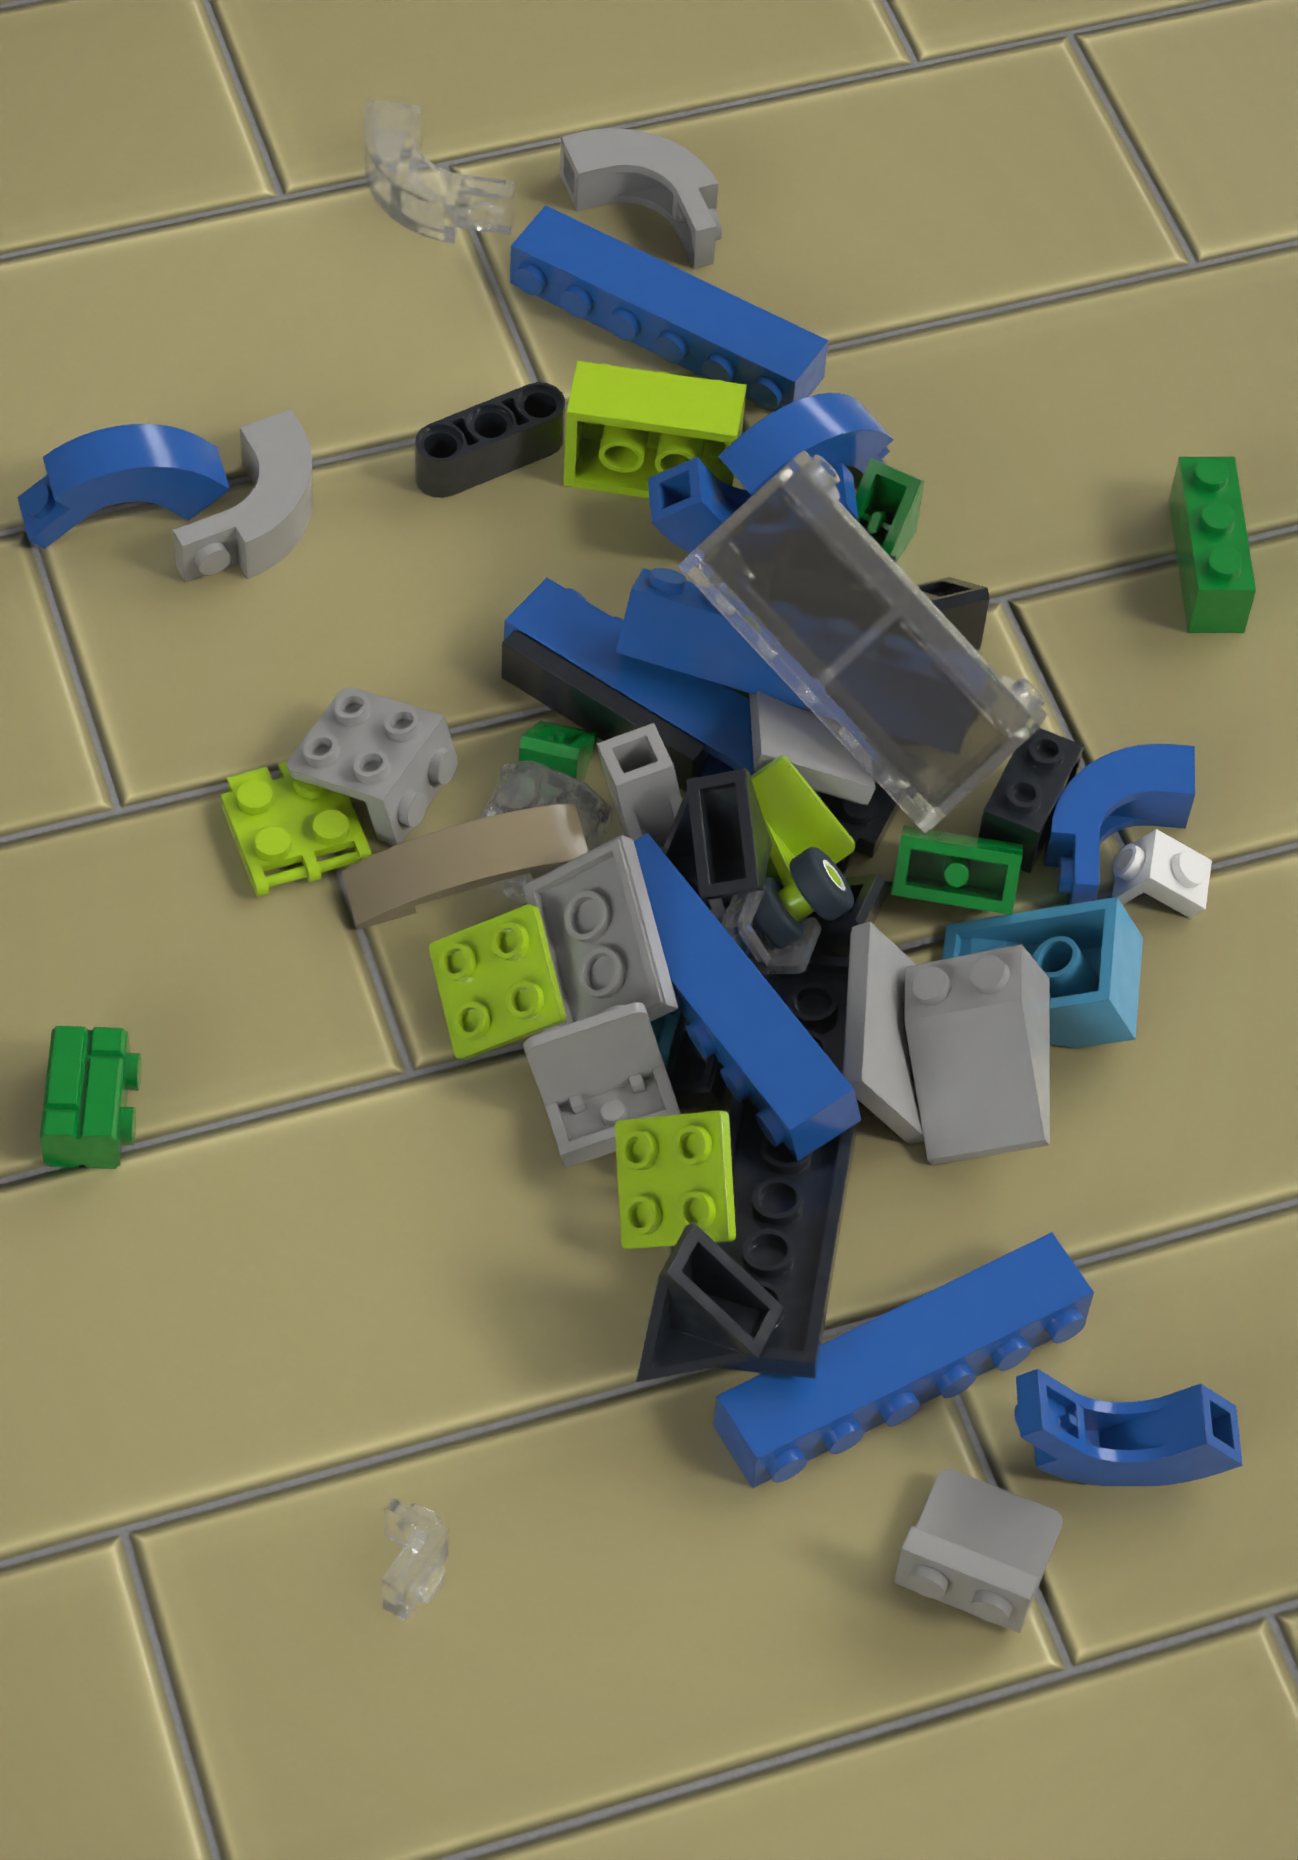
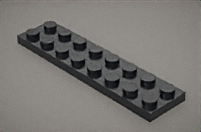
[713,950,861,1379]

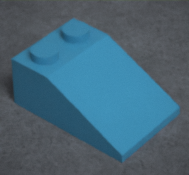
[943,897,1143,1048]

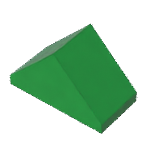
[836,458,924,564]
[518,720,598,806]

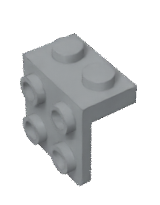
[287,687,459,846]
[523,1002,681,1169]
[894,1469,1063,1633]

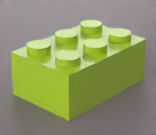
[563,361,747,498]

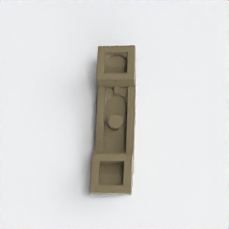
[342,803,589,930]

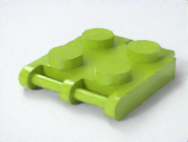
[221,761,372,897]

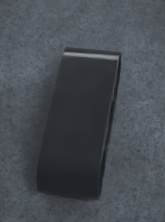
[415,382,565,498]

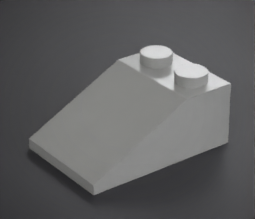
[905,944,1050,1165]

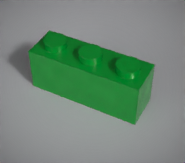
[1168,456,1256,633]

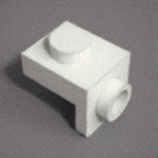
[1112,829,1212,918]

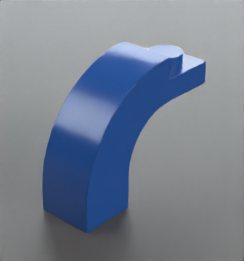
[719,393,894,513]
[17,424,230,549]
[648,457,858,565]
[1044,744,1195,905]
[1014,1369,1243,1486]

